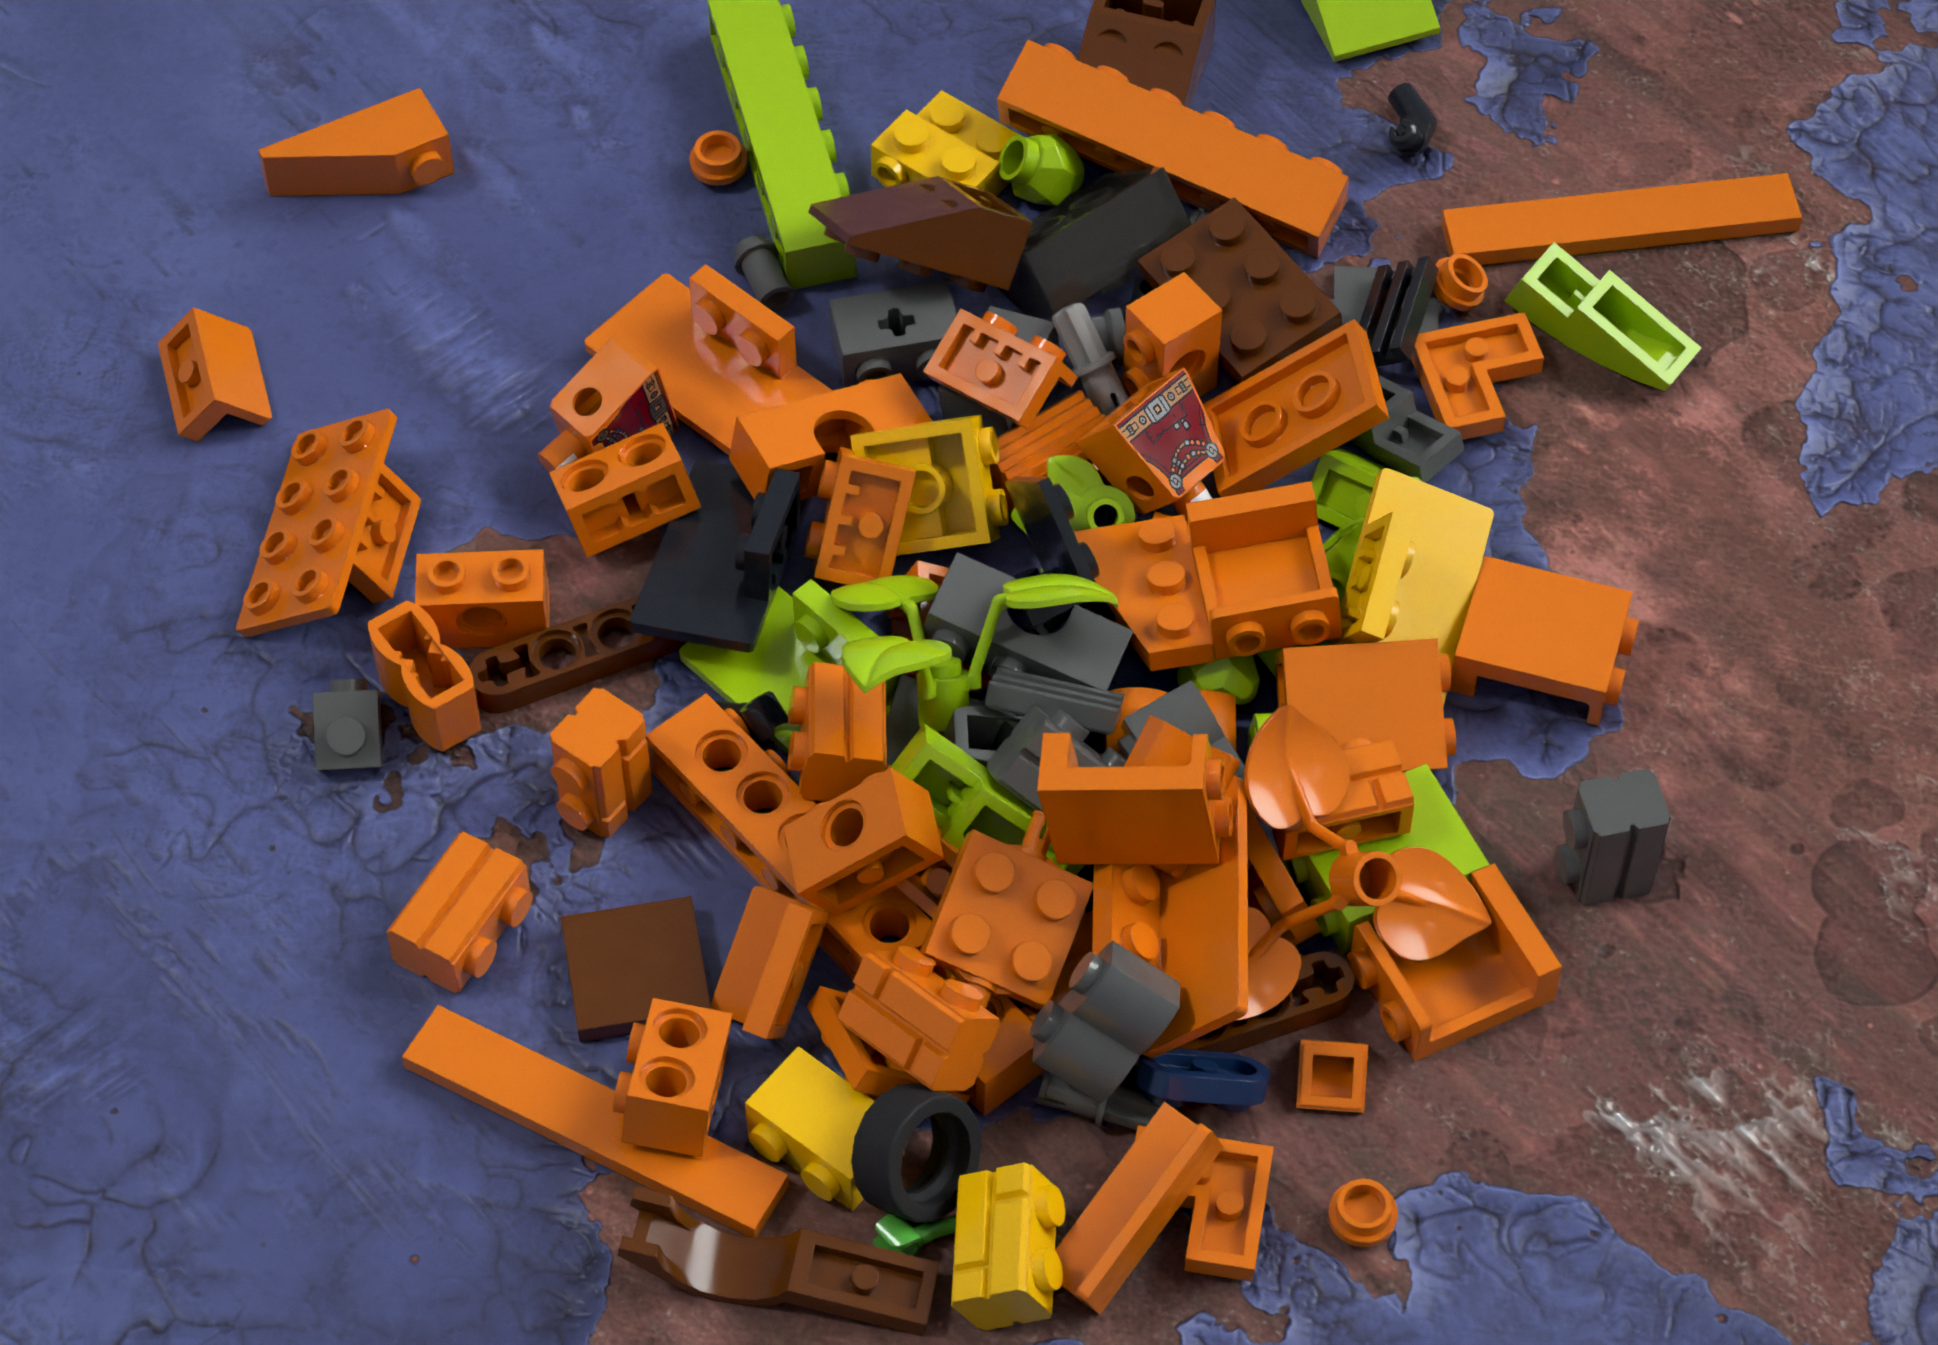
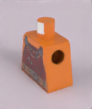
[537,333,680,472]
[1076,367,1225,521]

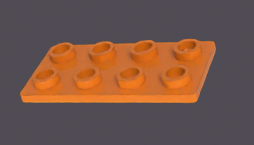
[584,264,833,455]
[236,408,422,637]
[1092,775,1248,1059]

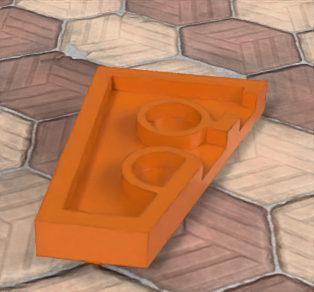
[1073,515,1215,671]

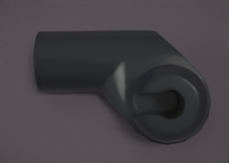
[1388,83,1437,157]

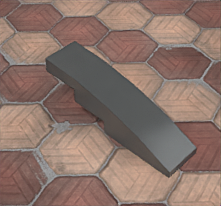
[1350,375,1464,483]

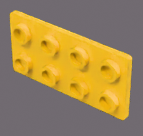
[1330,468,1494,707]

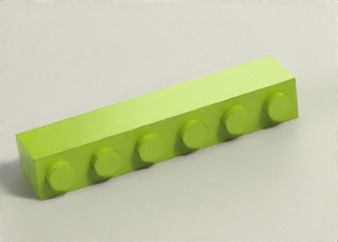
[707,0,857,290]

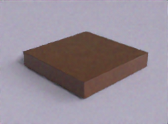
[561,896,711,1042]

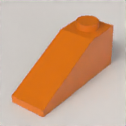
[258,88,455,196]

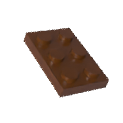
[1137,197,1343,384]

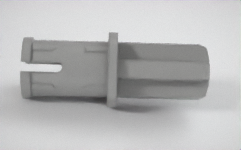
[1052,303,1128,416]

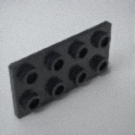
[630,460,812,653]

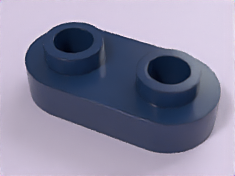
[1134,1049,1270,1113]

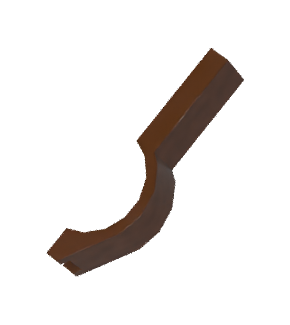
[617,1186,940,1336]

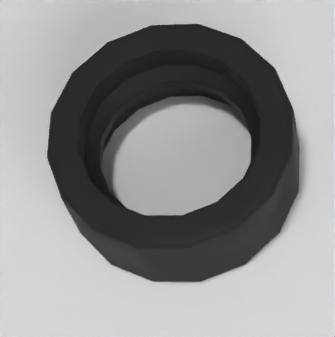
[851,1084,982,1223]

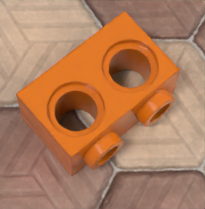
[549,422,702,558]
[613,998,733,1157]

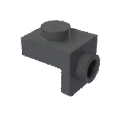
[312,679,384,771]

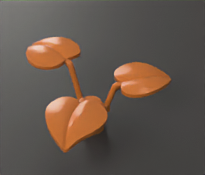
[1237,705,1492,1020]

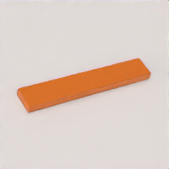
[1441,173,1802,265]
[402,1005,789,1237]

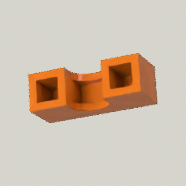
[729,373,932,500]

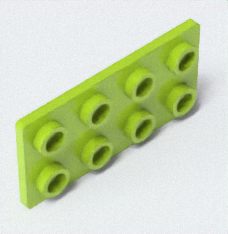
[679,579,900,755]

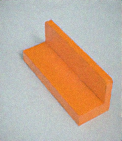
[1055,1102,1224,1315]

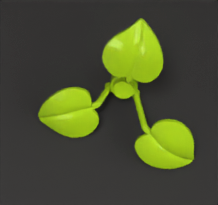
[831,574,1118,731]

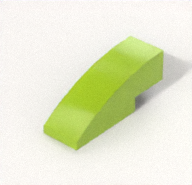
[1504,242,1701,391]
[891,723,1085,875]

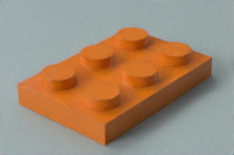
[1203,319,1389,497]

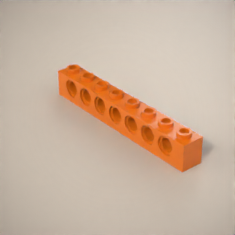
[646,693,1045,1116]

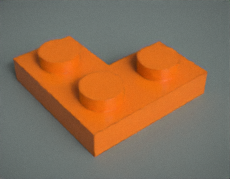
[1411,312,1544,440]
[1135,1125,1274,1282]

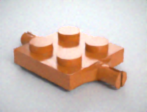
[920,811,1093,1010]

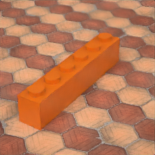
[997,40,1349,259]

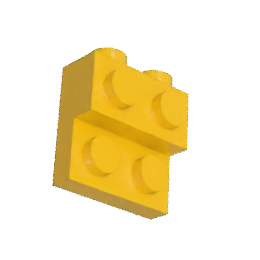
[871,90,1020,196]
[850,414,1009,556]

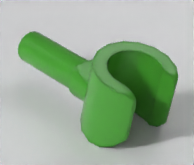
[872,1213,956,1256]

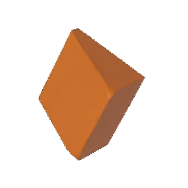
[1296,1039,1368,1113]

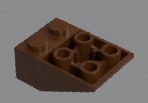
[1077,0,1216,108]
[808,176,1033,293]

